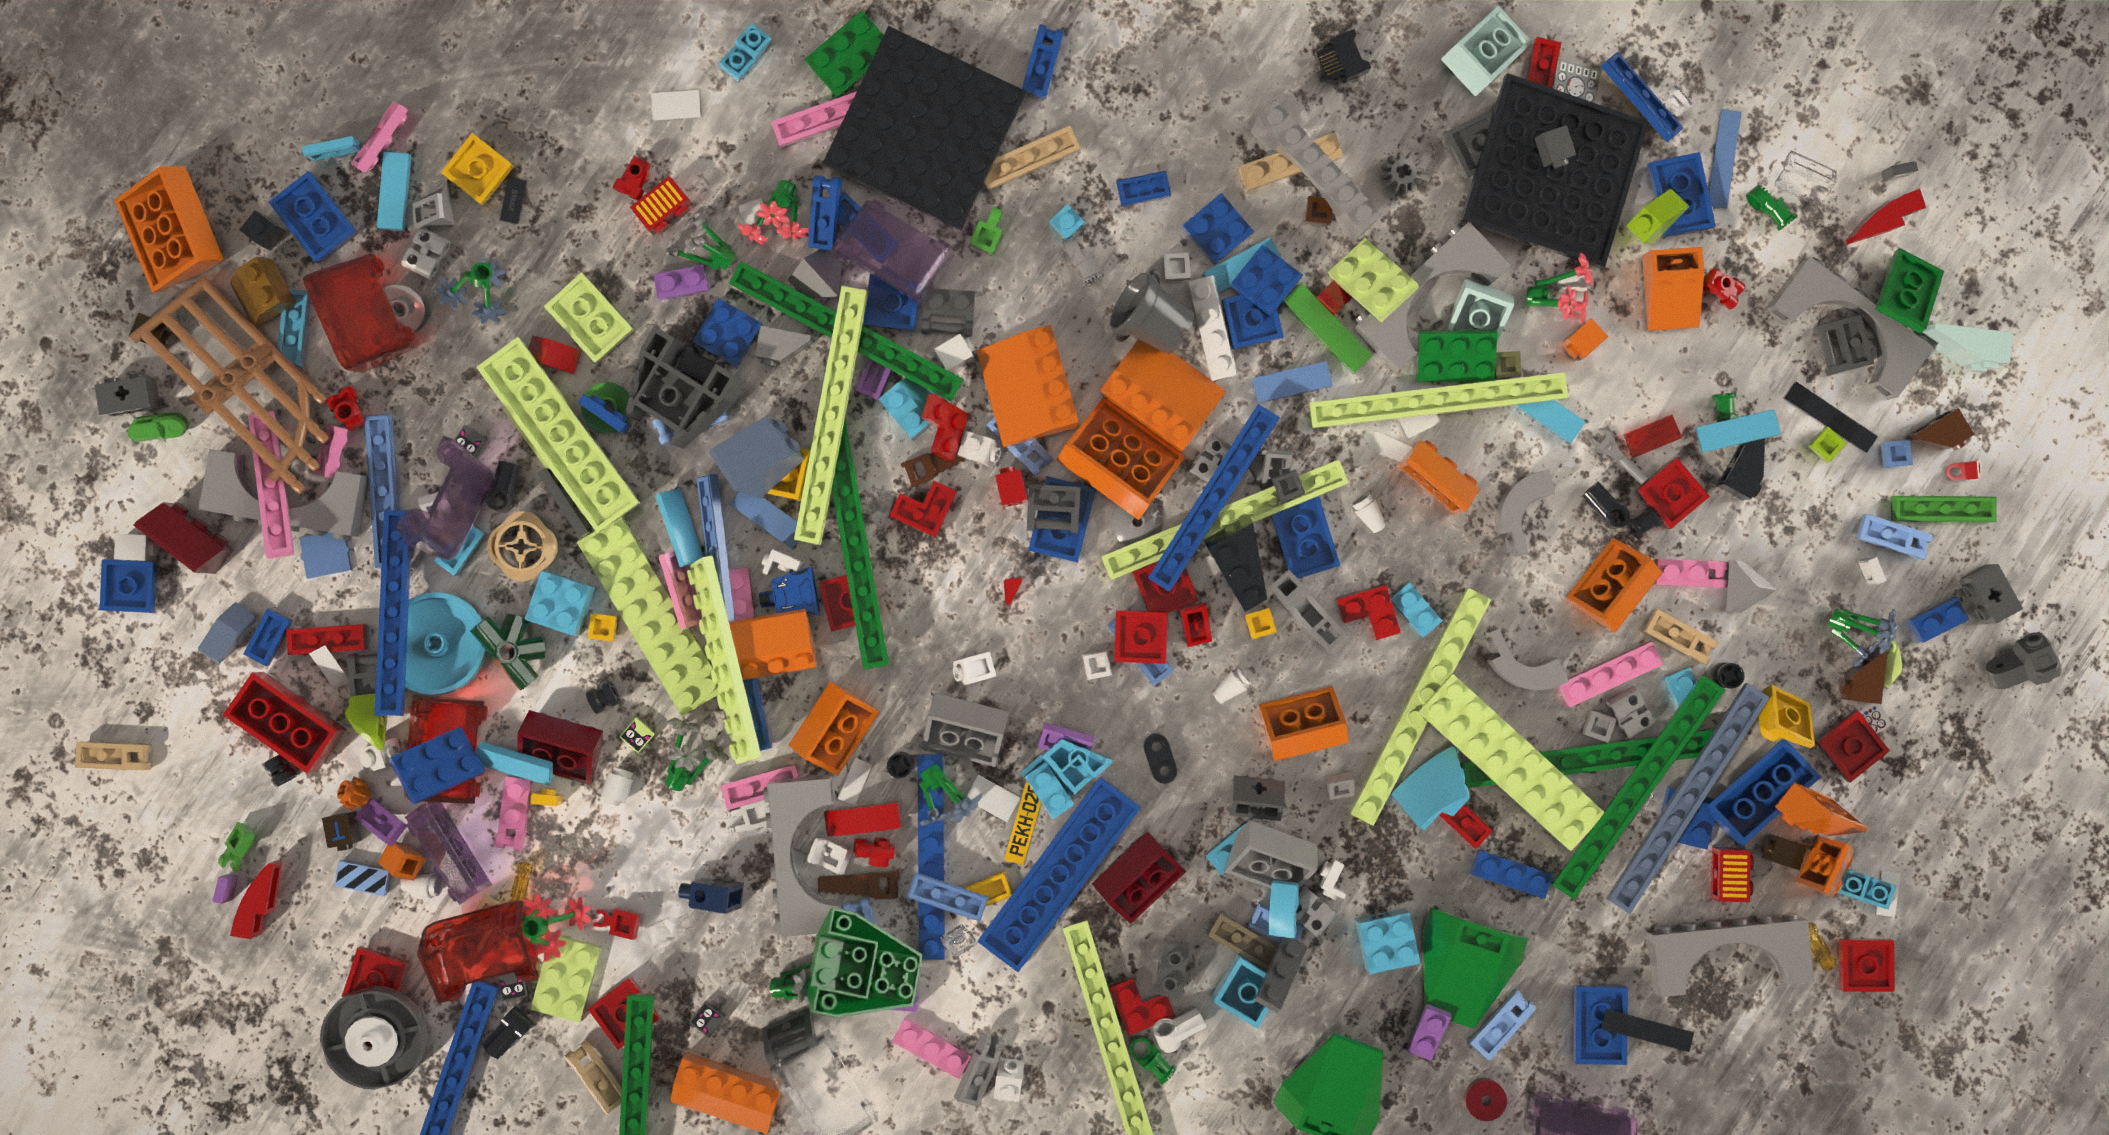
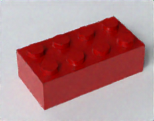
[223,672,347,774]

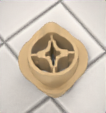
[487,511,558,582]

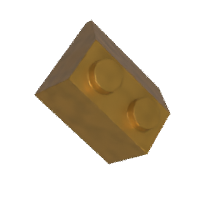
[230,257,296,328]

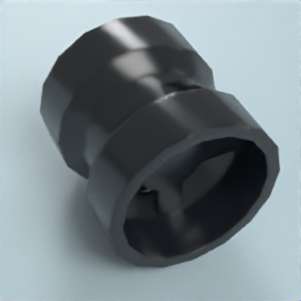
[1711,663,1745,689]
[586,680,621,714]
[887,751,914,779]
[262,755,298,787]

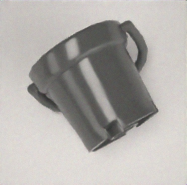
[1110,269,1194,354]

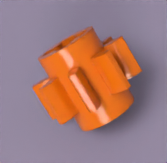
[337,776,371,811]

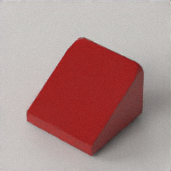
[1316,280,1351,315]
[1003,578,1024,605]

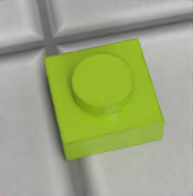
[1808,426,1847,463]

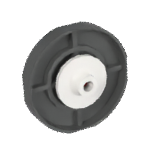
[320,986,429,1090]

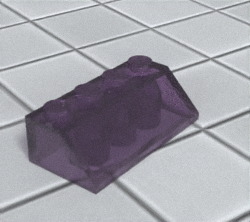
[405,799,492,905]
[1523,1091,1638,1135]

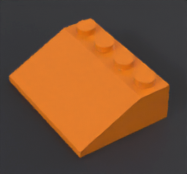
[114,166,224,293]
[976,325,1079,448]
[1099,340,1226,453]
[1056,397,1186,520]

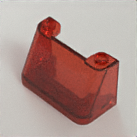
[303,254,417,373]
[404,695,488,804]
[417,900,541,1003]

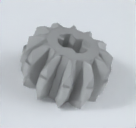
[1380,151,1424,196]

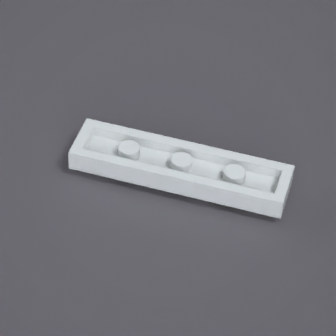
[1188,275,1238,381]

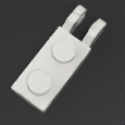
[722,800,770,834]

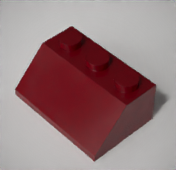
[133,502,234,574]
[517,710,603,785]
[1092,831,1186,924]

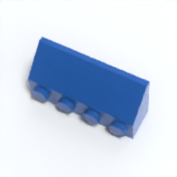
[1707,739,1821,846]

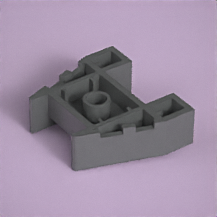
[625,326,747,449]

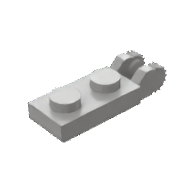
[954,1033,1004,1106]

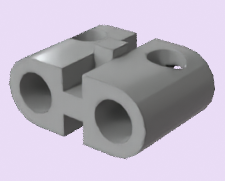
[401,227,451,280]
[1189,433,1232,483]
[1606,686,1655,739]
[1296,885,1338,938]

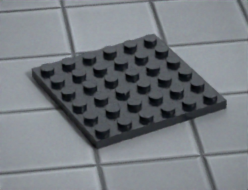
[822,26,1027,231]
[1460,73,1649,269]

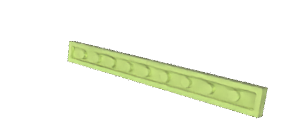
[794,286,869,545]
[1309,373,1569,429]
[1101,460,1349,581]
[1350,588,1491,826]
[1063,919,1154,1135]

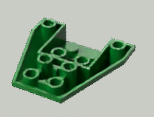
[1423,907,1529,1029]
[807,908,923,1018]
[1273,1033,1383,1135]

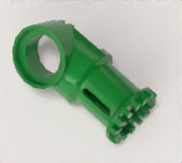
[1746,185,1798,231]
[1712,393,1738,421]
[1129,1035,1177,1085]

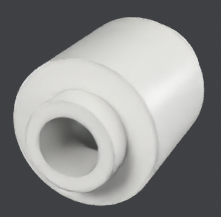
[601,766,633,806]

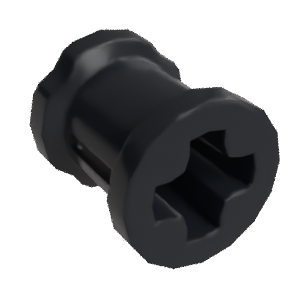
[1627,507,1661,540]

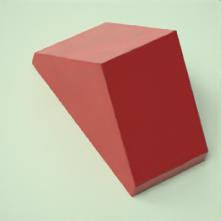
[528,335,582,375]
[1178,603,1212,647]

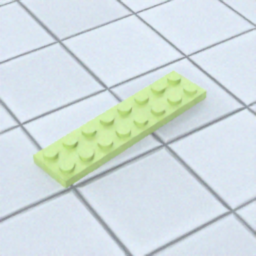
[476,337,640,533]
[577,516,719,717]
[687,556,762,764]
[1417,674,1604,851]

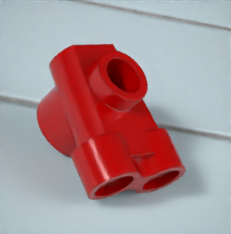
[612,156,651,201]
[1703,269,1745,310]
[326,386,365,431]
[853,838,895,868]

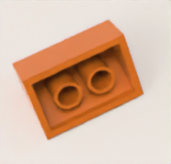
[1398,440,1480,514]
[1566,538,1662,633]
[729,609,816,680]
[788,681,880,776]
[1259,686,1349,761]
[1775,783,1868,836]

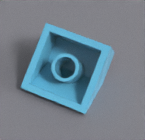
[878,378,944,441]

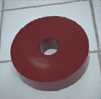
[1464,1078,1507,1121]

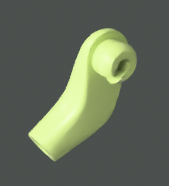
[1884,640,1902,689]

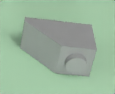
[755,326,814,366]

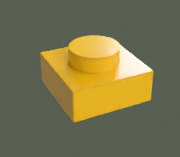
[1244,608,1277,639]
[587,613,618,642]
[531,788,563,806]

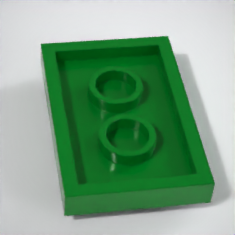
[804,10,884,98]
[1875,248,1944,334]
[1416,330,1498,382]

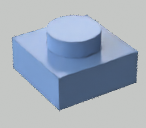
[1881,440,1913,468]

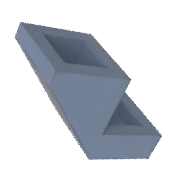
[198,602,256,665]

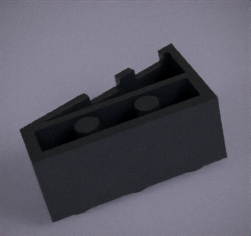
[1204,515,1267,612]

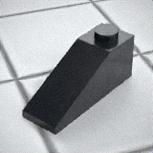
[1716,438,1765,500]

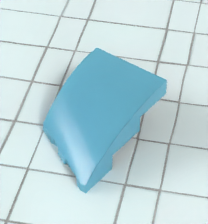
[1019,739,1113,797]
[1391,746,1470,830]

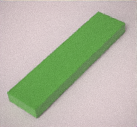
[1283,283,1373,374]
[1891,496,1997,522]

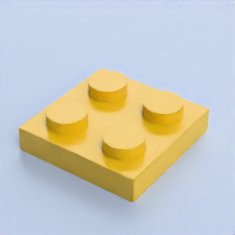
[440,133,514,205]

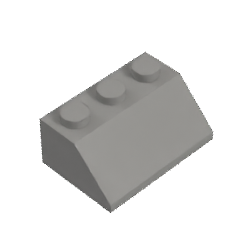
[921,693,1009,767]
[1224,820,1317,889]

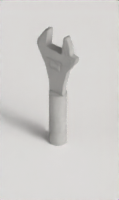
[1591,428,1648,484]

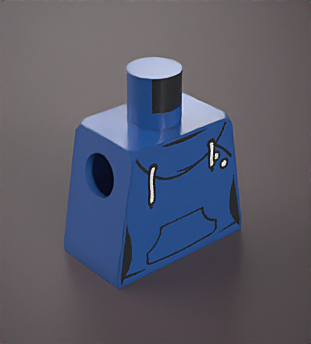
[759,567,821,616]

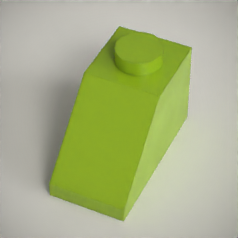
[1626,189,1690,245]
[345,693,388,750]

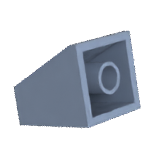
[709,416,805,498]

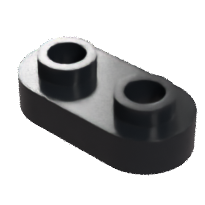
[1143,733,1177,784]

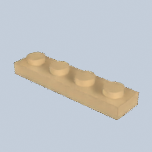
[984,125,1081,191]
[1238,132,1343,192]

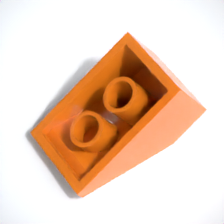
[1796,835,1854,898]

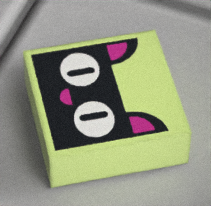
[619,717,657,753]

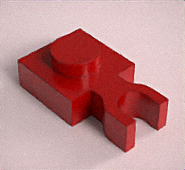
[593,908,642,940]

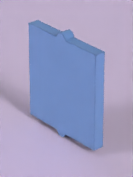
[299,532,352,579]

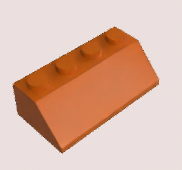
[670,1052,784,1134]

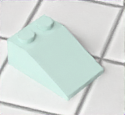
[1441,5,1532,96]
[1445,278,1514,342]
[1914,323,2013,373]

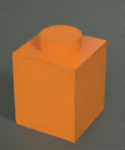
[1563,318,1609,360]
[378,841,425,881]

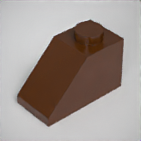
[1905,408,1975,451]
[1839,652,1888,704]

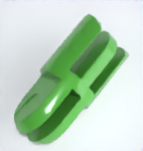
[128,412,188,442]

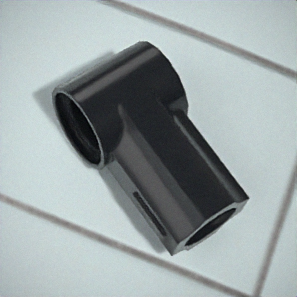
[485,460,522,513]
[1581,481,1631,529]
[482,1006,534,1060]

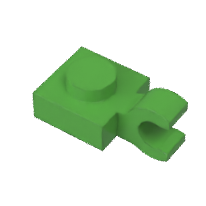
[970,207,1003,255]
[218,822,255,871]

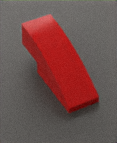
[1845,189,1926,245]
[824,801,903,837]
[230,860,283,939]

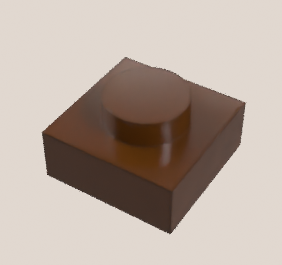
[1304,196,1332,226]

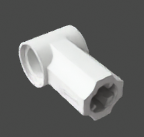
[1153,1008,1206,1053]

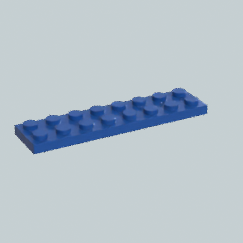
[977,776,1141,972]

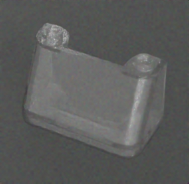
[770,1029,880,1135]

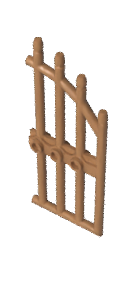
[129,276,329,494]

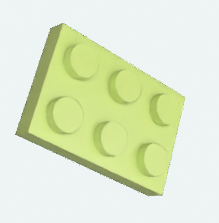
[1328,238,1419,323]
[544,272,634,364]
[530,934,602,1023]

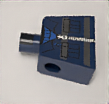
[678,878,744,914]

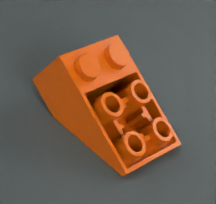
[1642,247,1704,331]

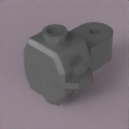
[1986,632,2062,689]

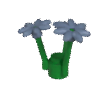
[434,258,506,324]
[1827,608,1898,667]
[919,764,982,826]

